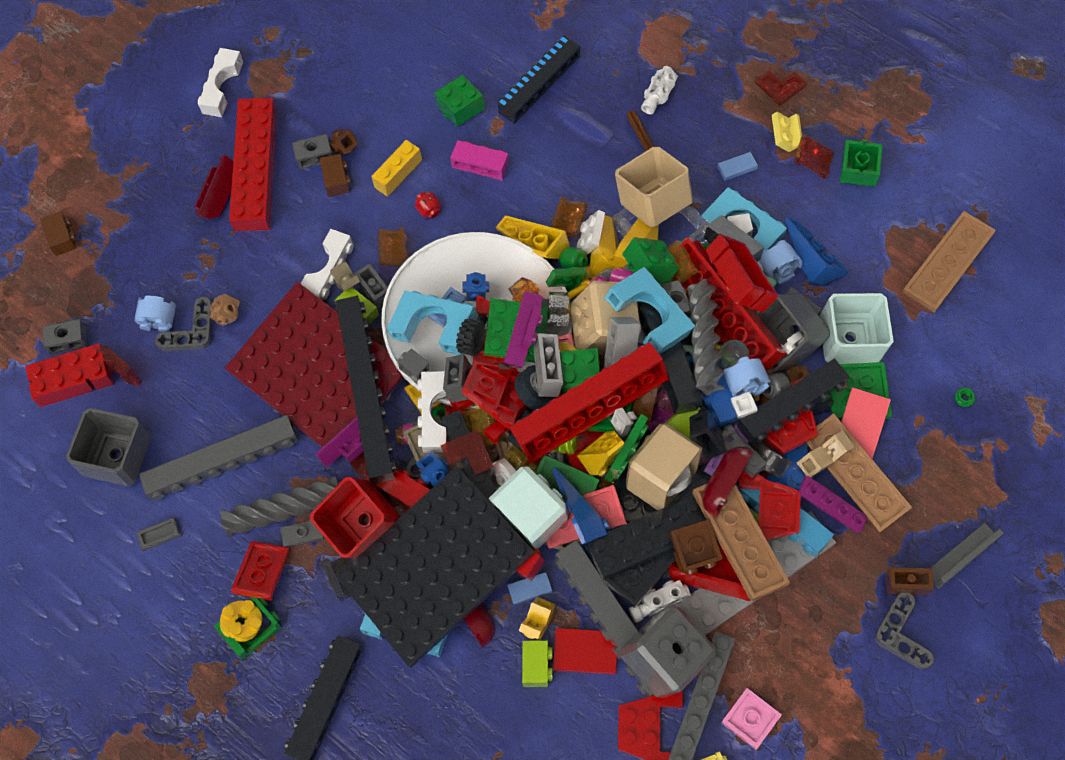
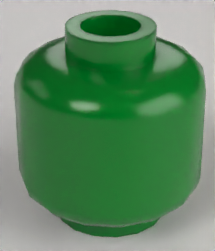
[559,247,588,269]

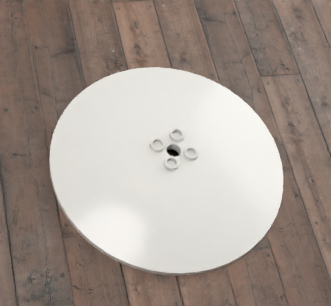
[382,232,572,410]

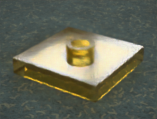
[463,407,500,449]

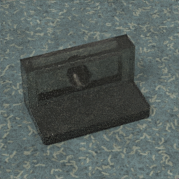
[321,558,351,602]

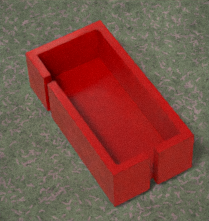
[706,234,779,312]
[25,343,114,407]
[668,543,750,601]

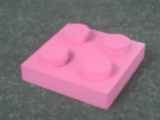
[721,688,782,750]

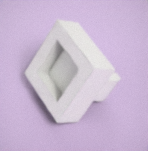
[730,392,758,419]
[611,408,637,437]

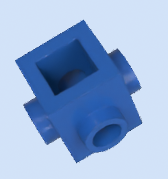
[462,272,489,301]
[416,451,449,486]

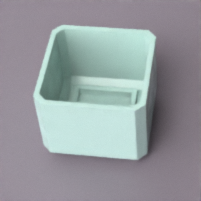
[819,293,894,364]
[489,467,568,549]

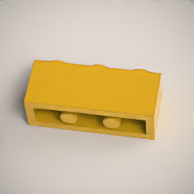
[371,140,422,197]

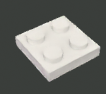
[577,210,605,255]

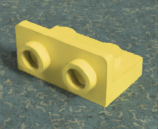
[772,112,803,152]

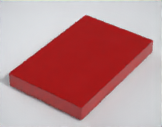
[231,541,290,600]
[553,628,617,675]

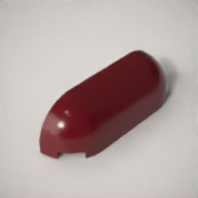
[194,154,233,219]
[701,446,754,518]
[464,603,495,648]

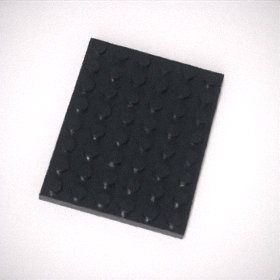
[336,466,536,668]

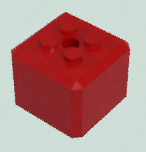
[310,477,401,558]

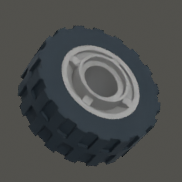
[514,365,558,410]

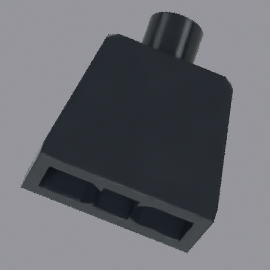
[689,408,726,459]

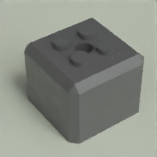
[756,293,829,372]
[66,408,151,487]
[620,606,716,697]

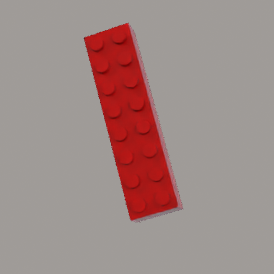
[229,97,277,231]
[671,237,787,372]
[509,342,669,464]

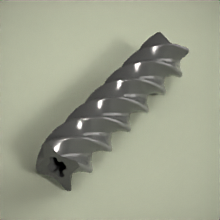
[688,279,725,395]
[220,476,338,537]

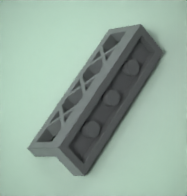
[931,523,1004,589]

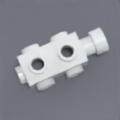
[641,66,678,114]
[628,580,690,623]

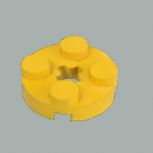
[220,600,262,642]

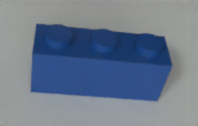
[699,362,740,427]

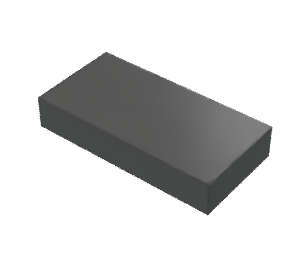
[136,517,181,552]

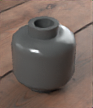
[762,372,790,399]

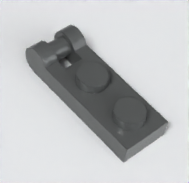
[722,425,767,478]

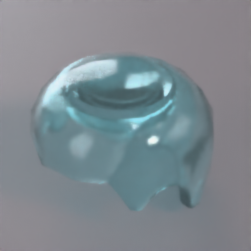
[718,340,749,370]

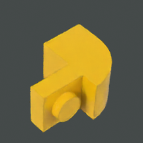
[519,597,556,640]

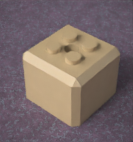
[615,147,693,227]
[570,281,640,355]
[626,423,703,510]

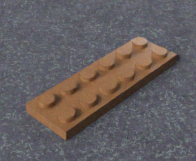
[903,211,996,313]
[806,413,912,533]
[692,484,790,602]

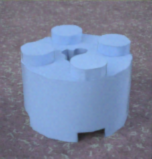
[759,240,803,284]
[135,296,176,332]
[723,356,771,397]

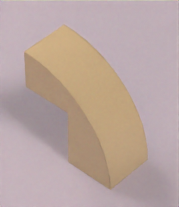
[797,430,855,477]

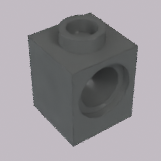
[398,348,429,383]

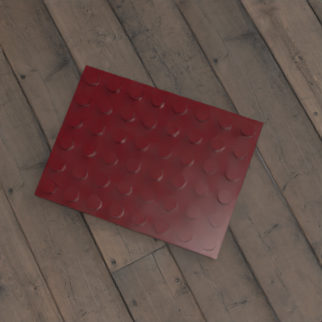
[225,282,403,447]

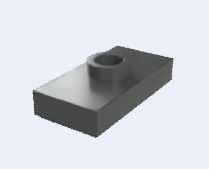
[281,521,324,547]

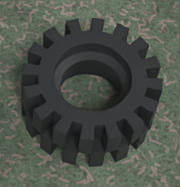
[456,318,486,356]

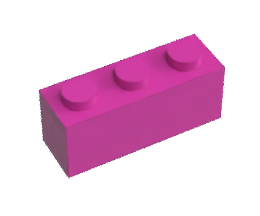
[450,140,509,180]

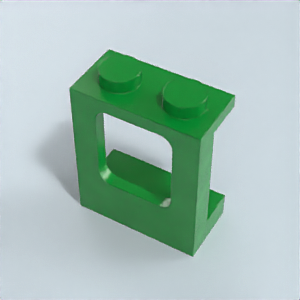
[214,597,282,661]

